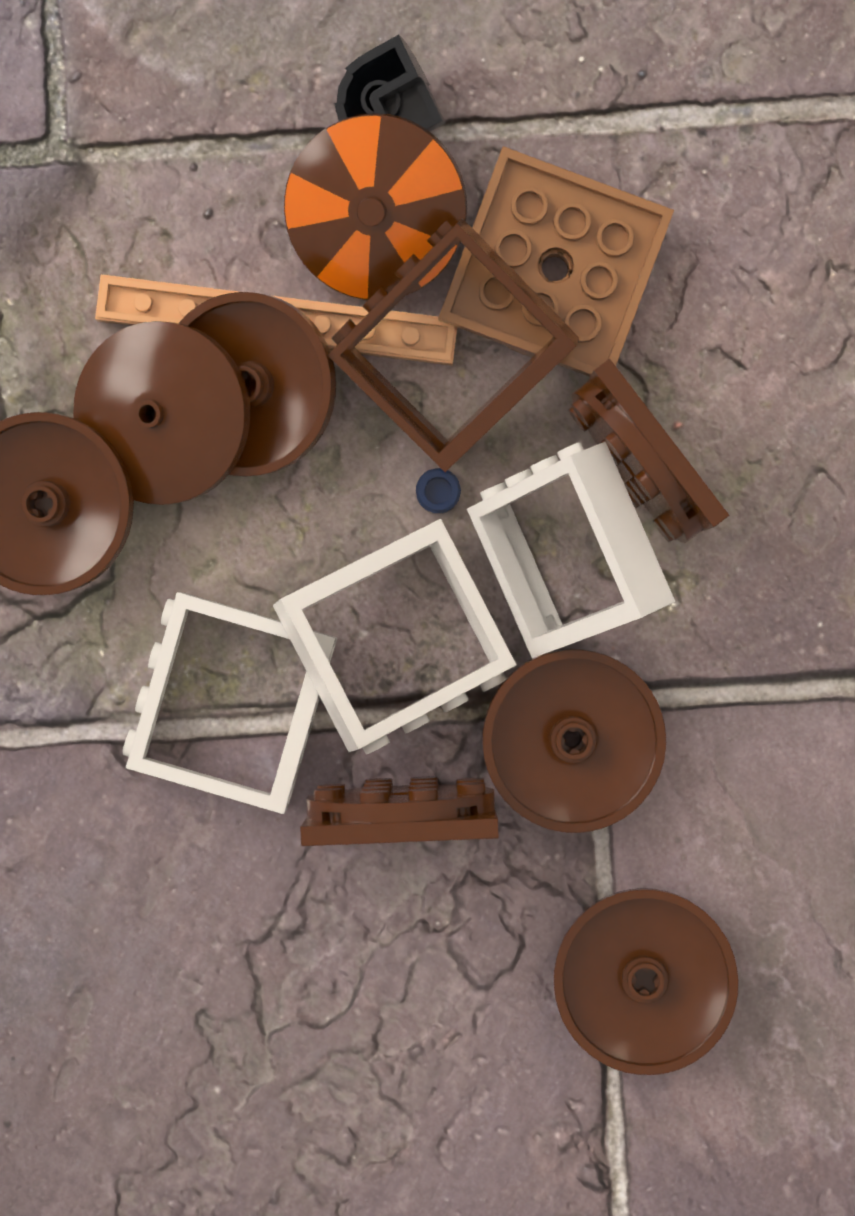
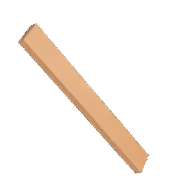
[95,274,457,366]

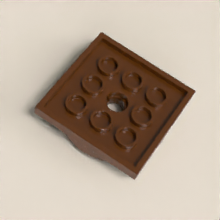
[568,358,730,543]
[300,776,499,846]

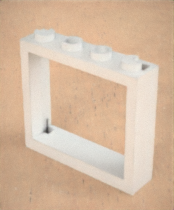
[467,441,675,658]
[273,519,517,755]
[123,592,337,814]

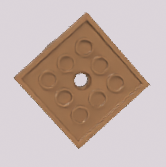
[438,146,674,377]

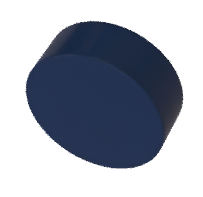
[416,468,461,514]

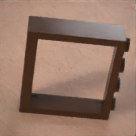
[328,218,579,472]

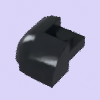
[334,34,446,132]

